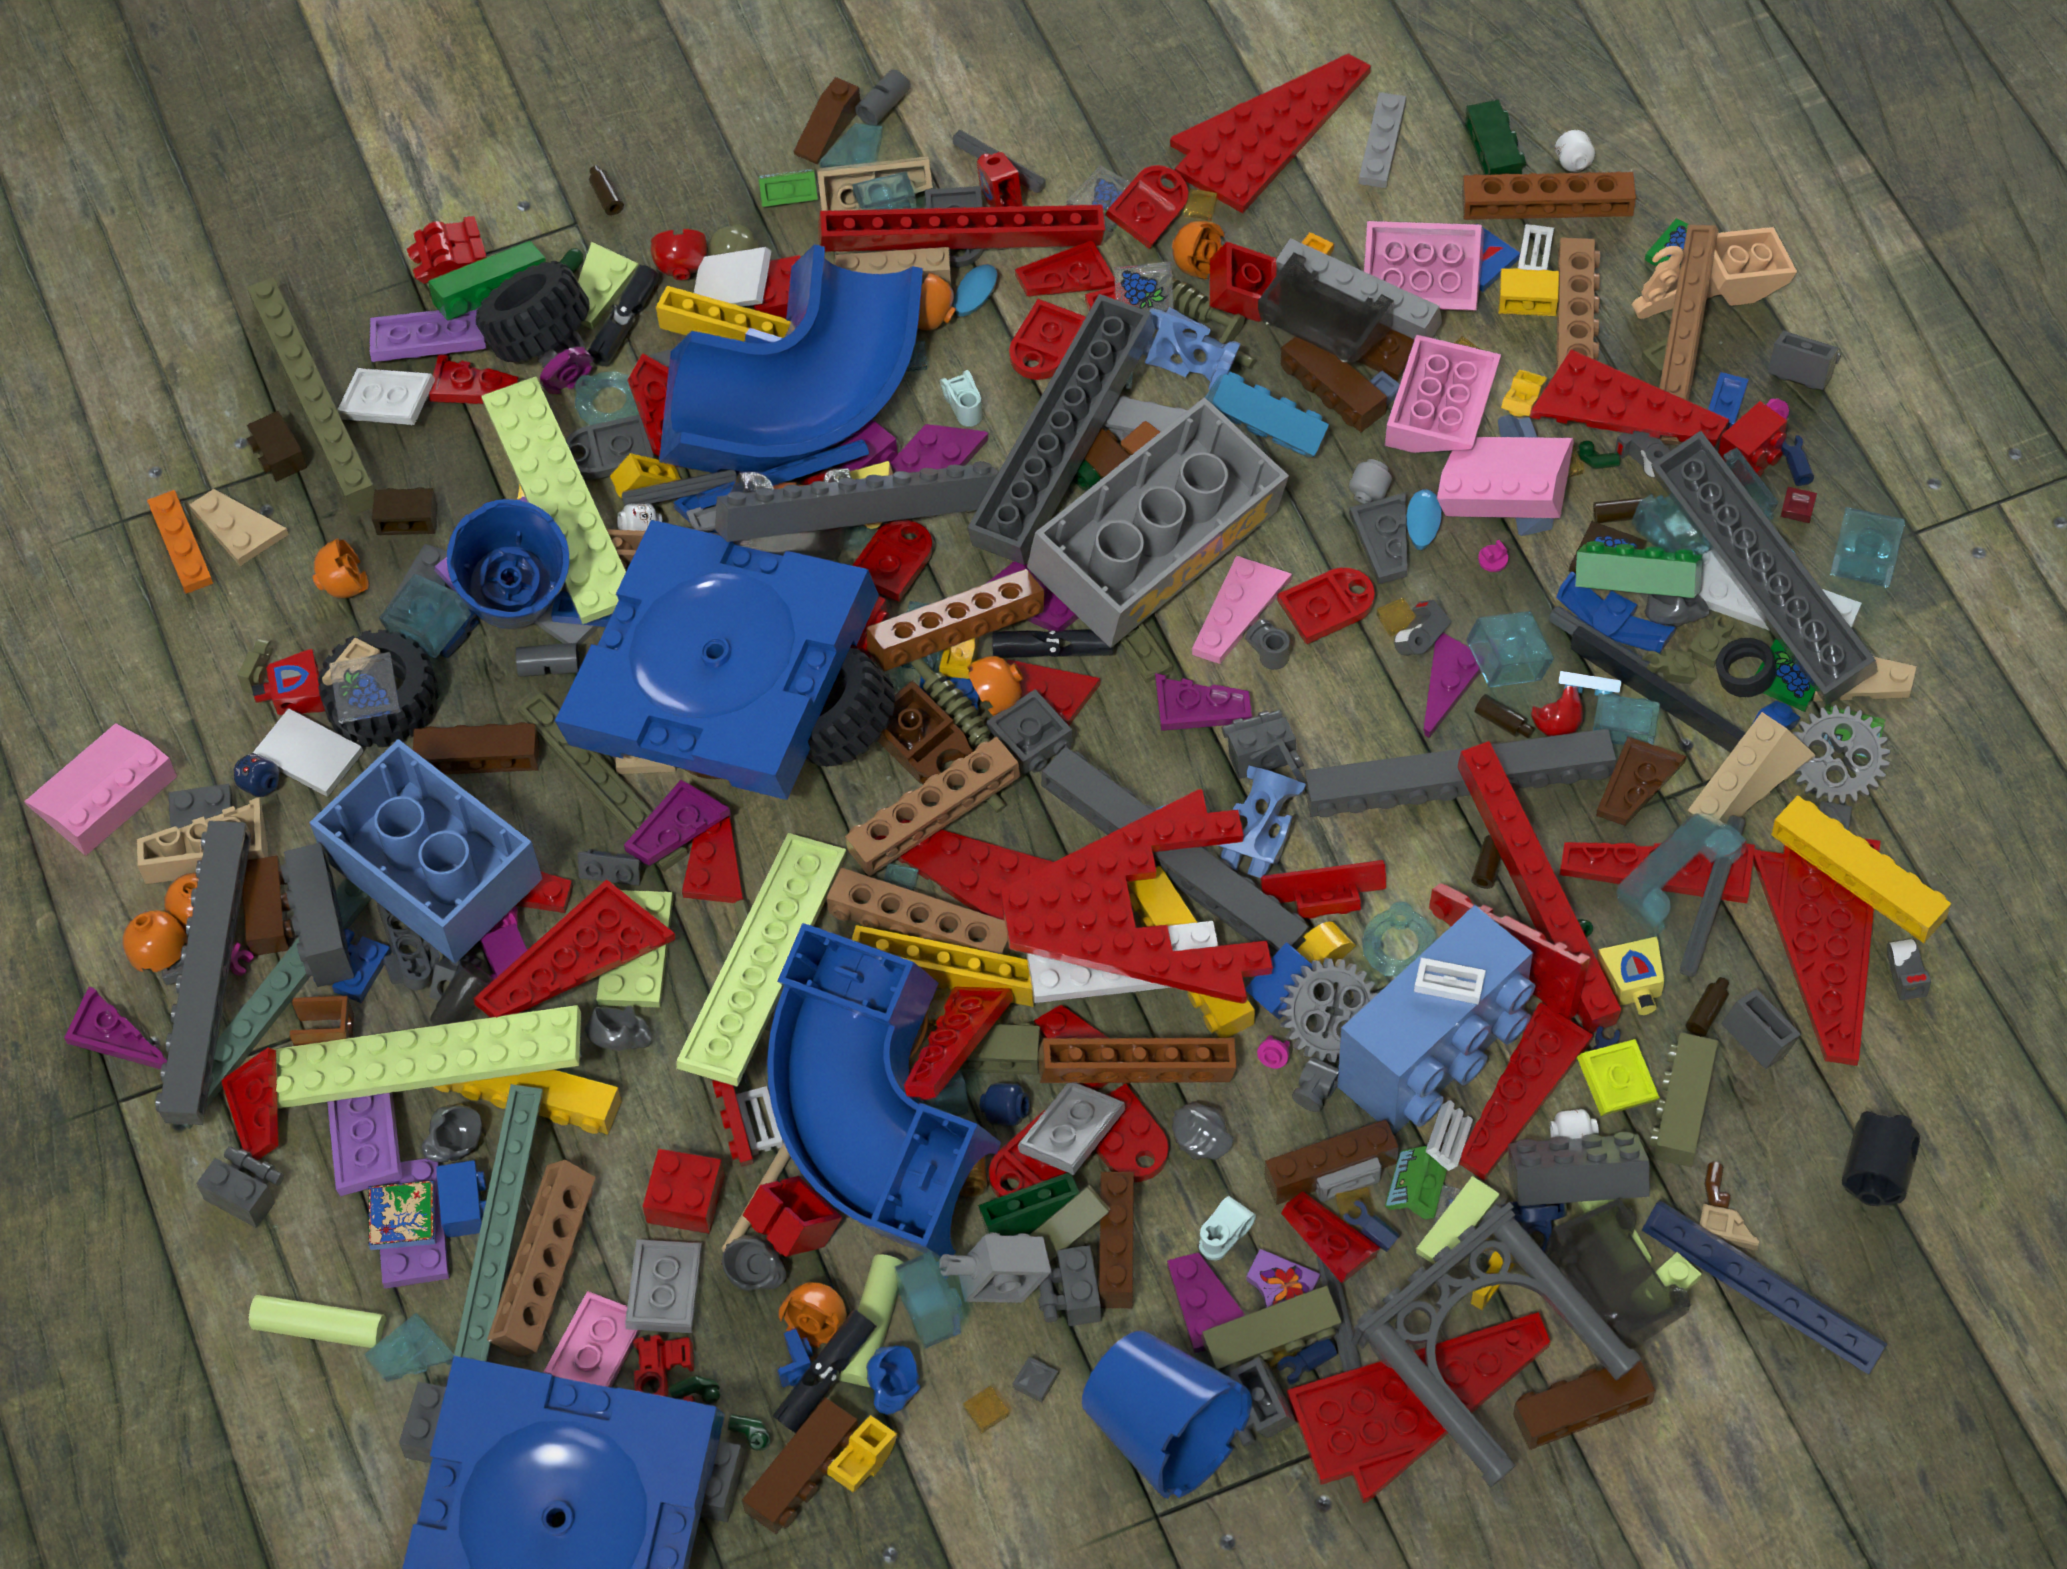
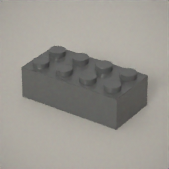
[281,842,354,987]
[1508,1132,1650,1206]

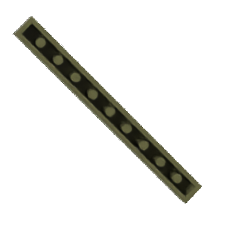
[247,277,374,516]

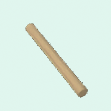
[722,1143,790,1252]

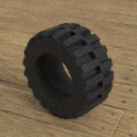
[476,261,590,363]
[318,629,439,747]
[806,648,895,767]

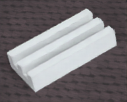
[1518,224,1554,270]
[1414,958,1486,1005]
[736,1086,783,1155]
[1425,1100,1473,1171]

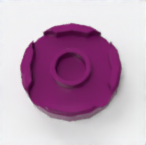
[540,347,593,394]

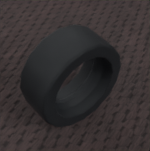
[1716,638,1776,697]

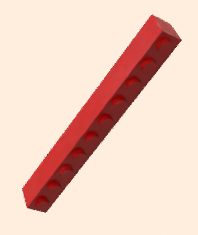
[818,205,1105,252]
[1457,741,1621,1033]

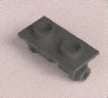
[578,849,644,886]

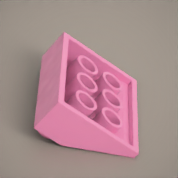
[1364,221,1484,311]
[1385,335,1501,453]
[1437,437,1574,518]
[24,723,177,856]

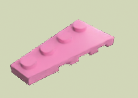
[1192,556,1292,664]

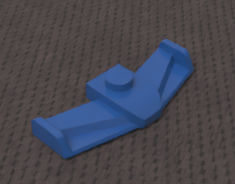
[1556,571,1676,654]

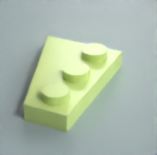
[578,242,639,329]

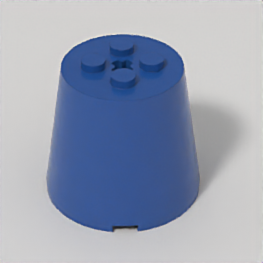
[447,499,569,629]
[1082,1331,1252,1499]

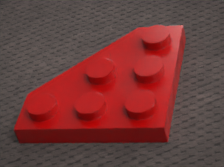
[627,353,679,468]

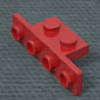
[1261,860,1386,918]

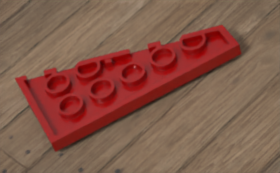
[1530,349,1729,447]
[474,879,675,1018]
[1429,883,1590,1020]

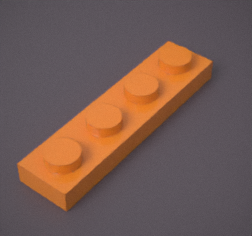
[147,490,213,594]

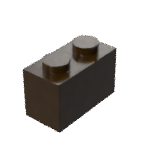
[246,411,307,482]
[372,487,437,535]

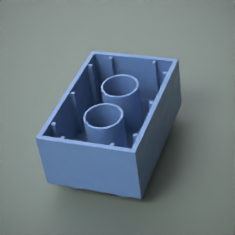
[309,739,543,964]
[1337,905,1535,1135]

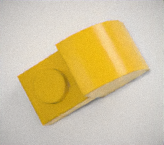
[1501,369,1547,417]
[939,637,979,679]
[1296,921,1356,966]
[827,1415,897,1493]

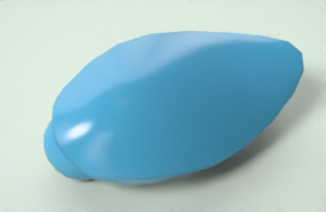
[953,264,997,317]
[1406,489,1441,550]

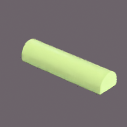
[838,1254,905,1388]
[249,1295,386,1349]

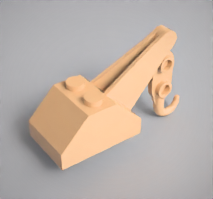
[1632,227,1797,319]

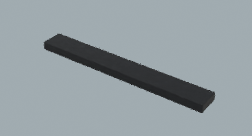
[1571,626,1746,753]

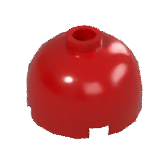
[650,229,707,280]

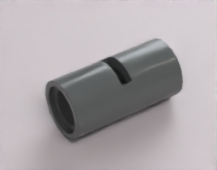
[855,69,911,126]
[516,643,580,677]

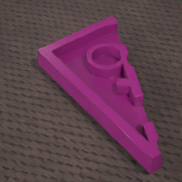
[1423,632,1488,738]
[64,987,167,1069]

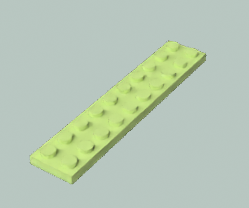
[482,376,626,624]
[677,833,846,1086]
[274,1005,581,1109]

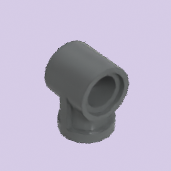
[1245,619,1290,670]
[1292,1057,1339,1112]

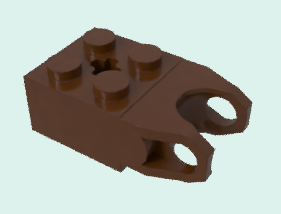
[878,680,974,785]

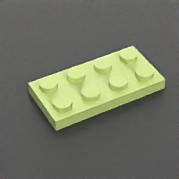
[597,890,674,1008]

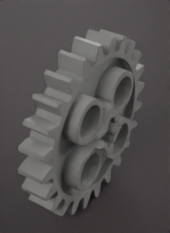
[1793,705,1890,805]
[1278,958,1378,1062]

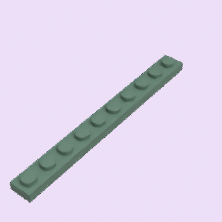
[182,878,372,1129]
[454,1084,543,1362]

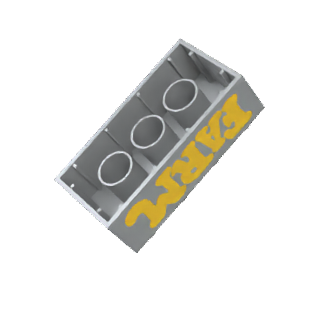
[1027,397,1289,648]

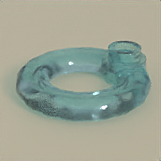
[575,371,639,425]
[1362,902,1436,978]

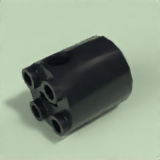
[1842,1111,1920,1206]

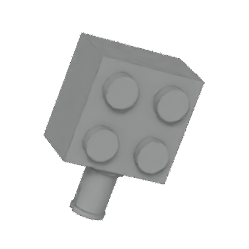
[939,1233,1051,1303]

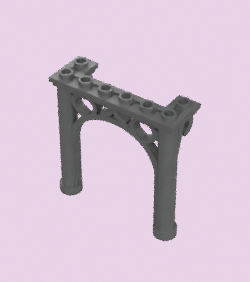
[1351,1202,1642,1488]

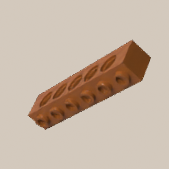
[1462,171,1636,220]
[867,569,1044,672]
[1038,1038,1236,1083]

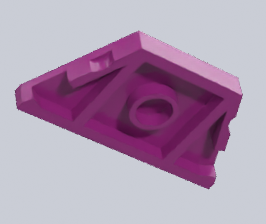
[890,424,989,473]

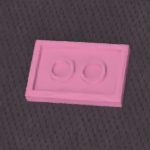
[543,1291,641,1387]

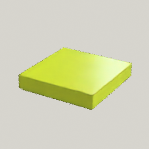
[1577,1039,1660,1116]

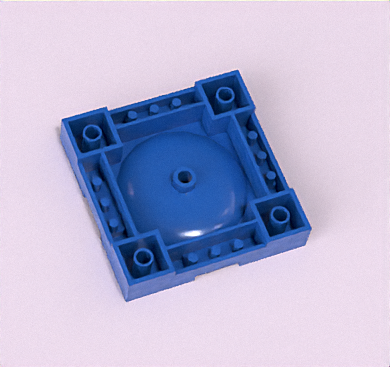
[555,520,879,800]
[402,1356,725,1569]

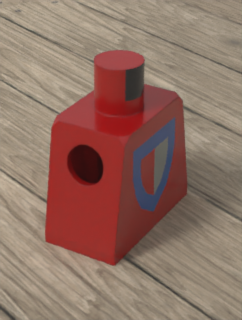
[976,152,1023,207]
[252,649,325,715]

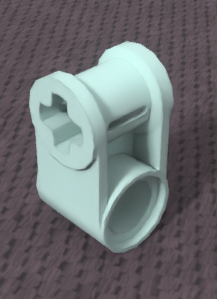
[940,370,983,427]
[1199,1196,1256,1261]

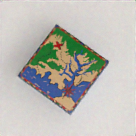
[368,1180,436,1250]

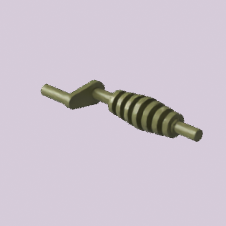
[1123,265,1255,369]
[910,658,1006,813]

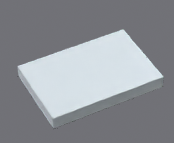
[694,247,772,307]
[337,368,435,425]
[253,708,363,797]

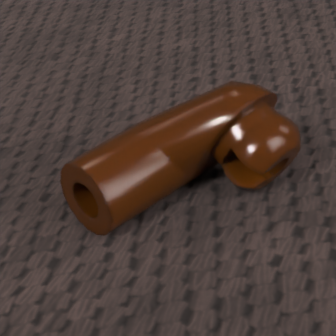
[1704,1162,1731,1209]

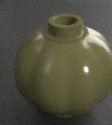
[707,225,760,256]

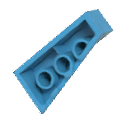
[1205,372,1329,458]

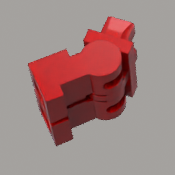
[407,216,487,284]

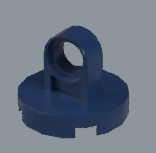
[1501,1201,1567,1253]

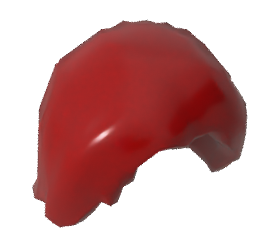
[1531,686,1583,737]

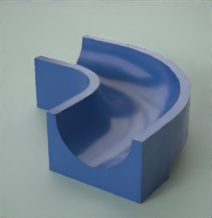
[659,244,923,473]
[767,923,1001,1259]

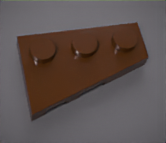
[1596,737,1686,826]

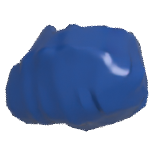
[866,1346,920,1414]

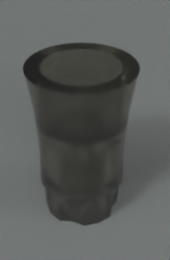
[430,960,494,1026]

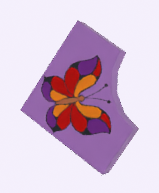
[1246,1249,1320,1308]

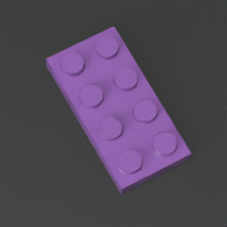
[370,309,486,362]
[327,1092,402,1196]
[380,1158,450,1289]

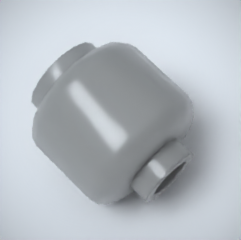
[1349,459,1392,504]

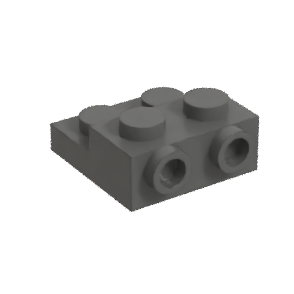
[987,689,1073,775]

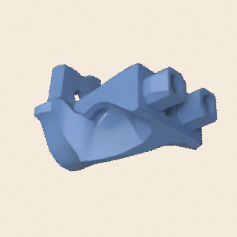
[1142,307,1240,390]
[1217,766,1306,878]

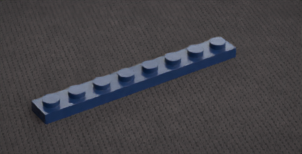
[1642,1201,1888,1375]

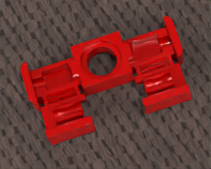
[633,1335,696,1403]

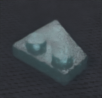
[820,123,883,168]
[364,1313,454,1382]

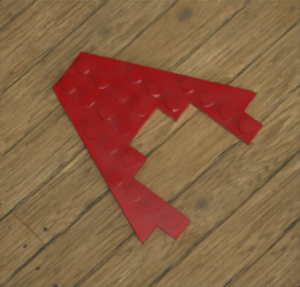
[1000,789,1273,1004]

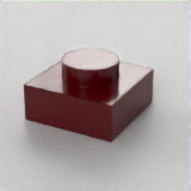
[1780,487,1817,523]

